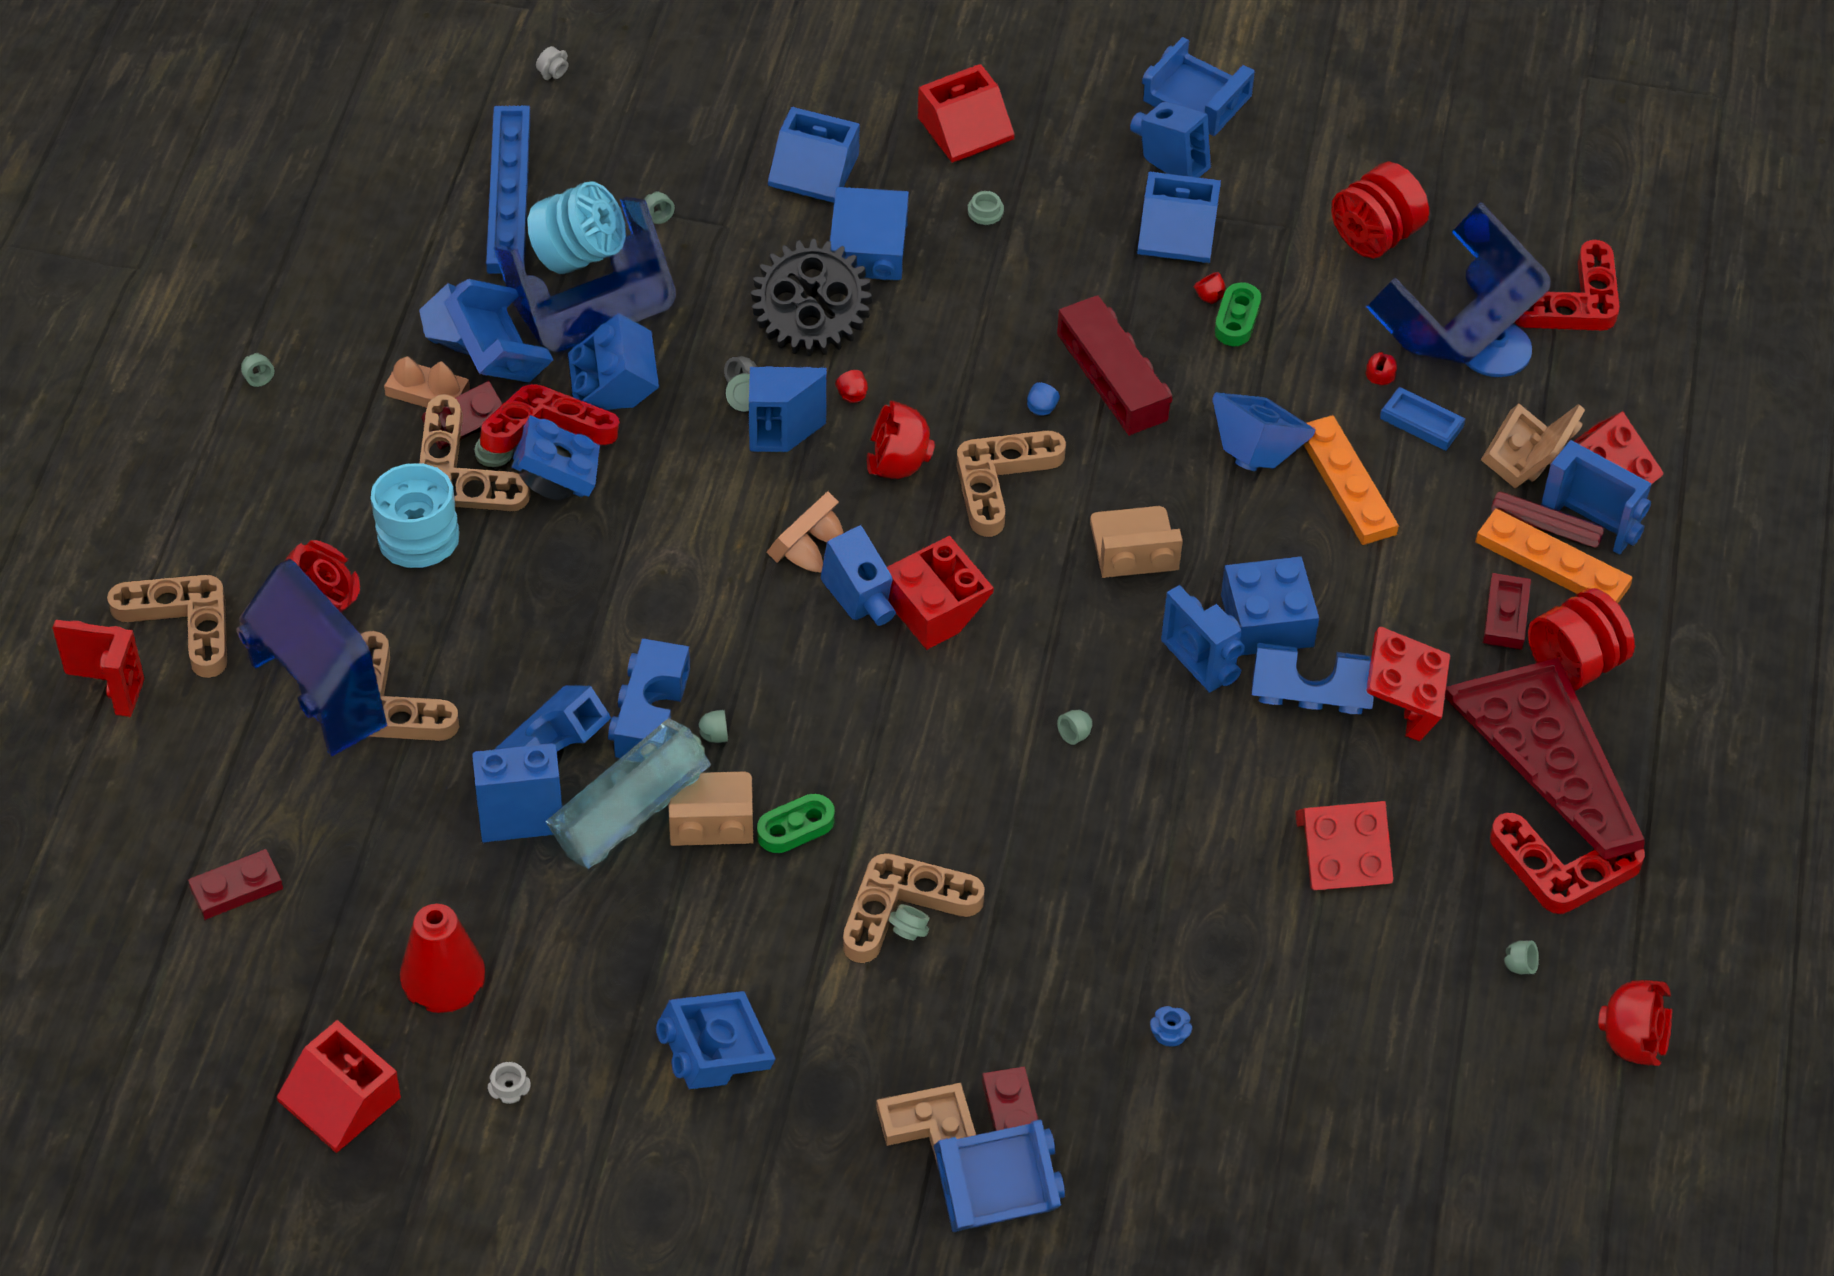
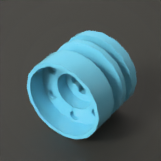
[527,181,626,274]
[371,463,460,568]

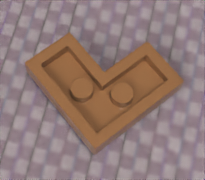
[876,1083,976,1170]

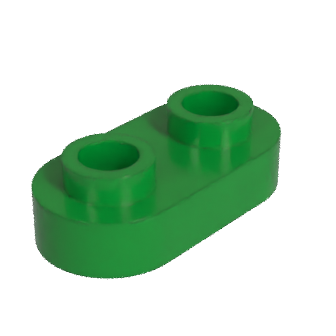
[1215,282,1261,346]
[757,794,835,853]

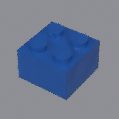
[1221,556,1319,656]

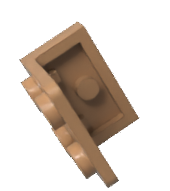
[1481,404,1585,488]
[1090,506,1182,578]
[669,772,753,846]

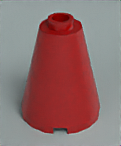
[400,904,485,1013]

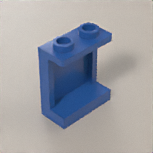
[1142,37,1255,136]
[830,187,909,280]
[443,279,553,383]
[1541,440,1652,555]
[472,743,564,842]
[934,1119,1065,1232]

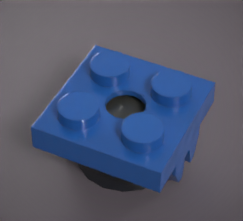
[512,415,600,500]

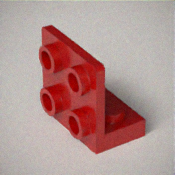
[1574,411,1663,483]
[52,620,145,717]
[1366,627,1450,742]
[1295,801,1393,890]

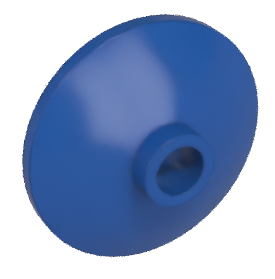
[1458,319,1532,377]

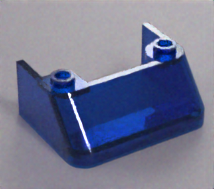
[493,197,676,352]
[1367,202,1550,363]
[237,559,388,756]

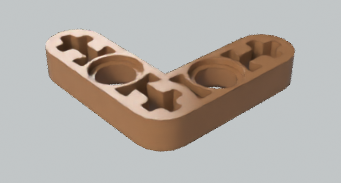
[420,394,530,511]
[957,431,1066,537]
[107,575,227,678]
[341,631,459,741]
[843,853,985,963]

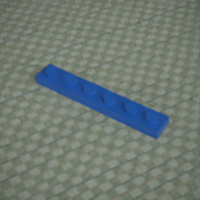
[486,106,531,273]

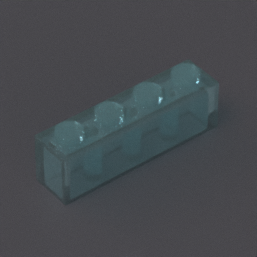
[545,718,711,869]

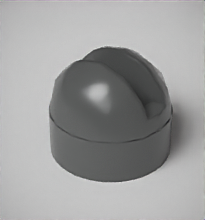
[724,356,757,382]

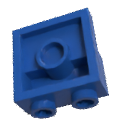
[1161,585,1245,693]
[656,991,776,1089]

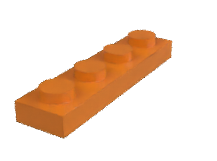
[1303,415,1399,545]
[1475,508,1633,604]

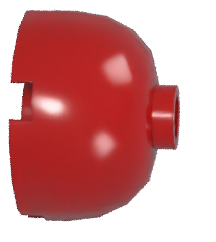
[867,401,935,479]
[278,540,360,621]
[1599,980,1672,1066]

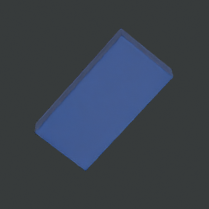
[1380,387,1465,451]

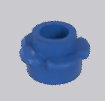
[1150,1006,1192,1047]

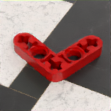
[1510,240,1620,330]
[480,384,619,453]
[1490,813,1645,914]

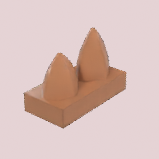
[384,356,470,408]
[767,492,843,573]

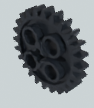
[751,239,872,356]

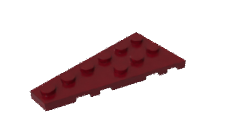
[1445,658,1645,859]

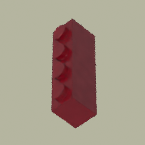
[1057,295,1172,436]

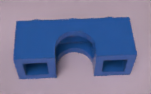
[608,638,690,765]
[1251,643,1374,714]
[494,685,611,752]

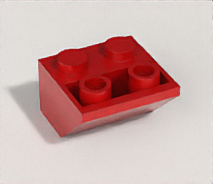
[918,64,1014,163]
[887,535,994,650]
[277,1020,401,1153]

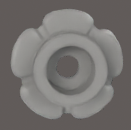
[536,46,568,80]
[488,1062,531,1104]

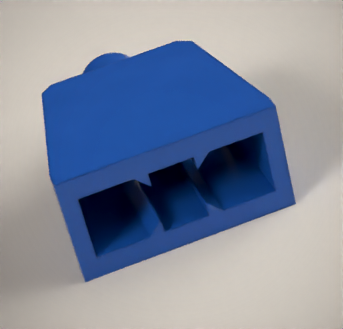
[1130,102,1211,178]
[820,525,896,626]

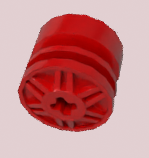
[1331,162,1429,259]
[1528,588,1635,692]

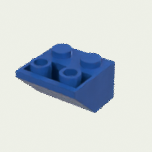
[768,107,860,203]
[1137,172,1221,263]
[568,313,659,410]
[749,366,827,452]

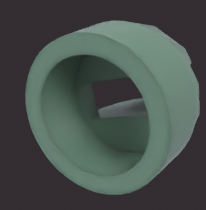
[643,191,675,224]
[241,353,274,387]
[699,710,728,743]
[1057,710,1092,745]
[1504,940,1539,974]

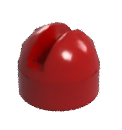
[1193,272,1226,303]
[1366,352,1397,385]
[835,370,868,403]

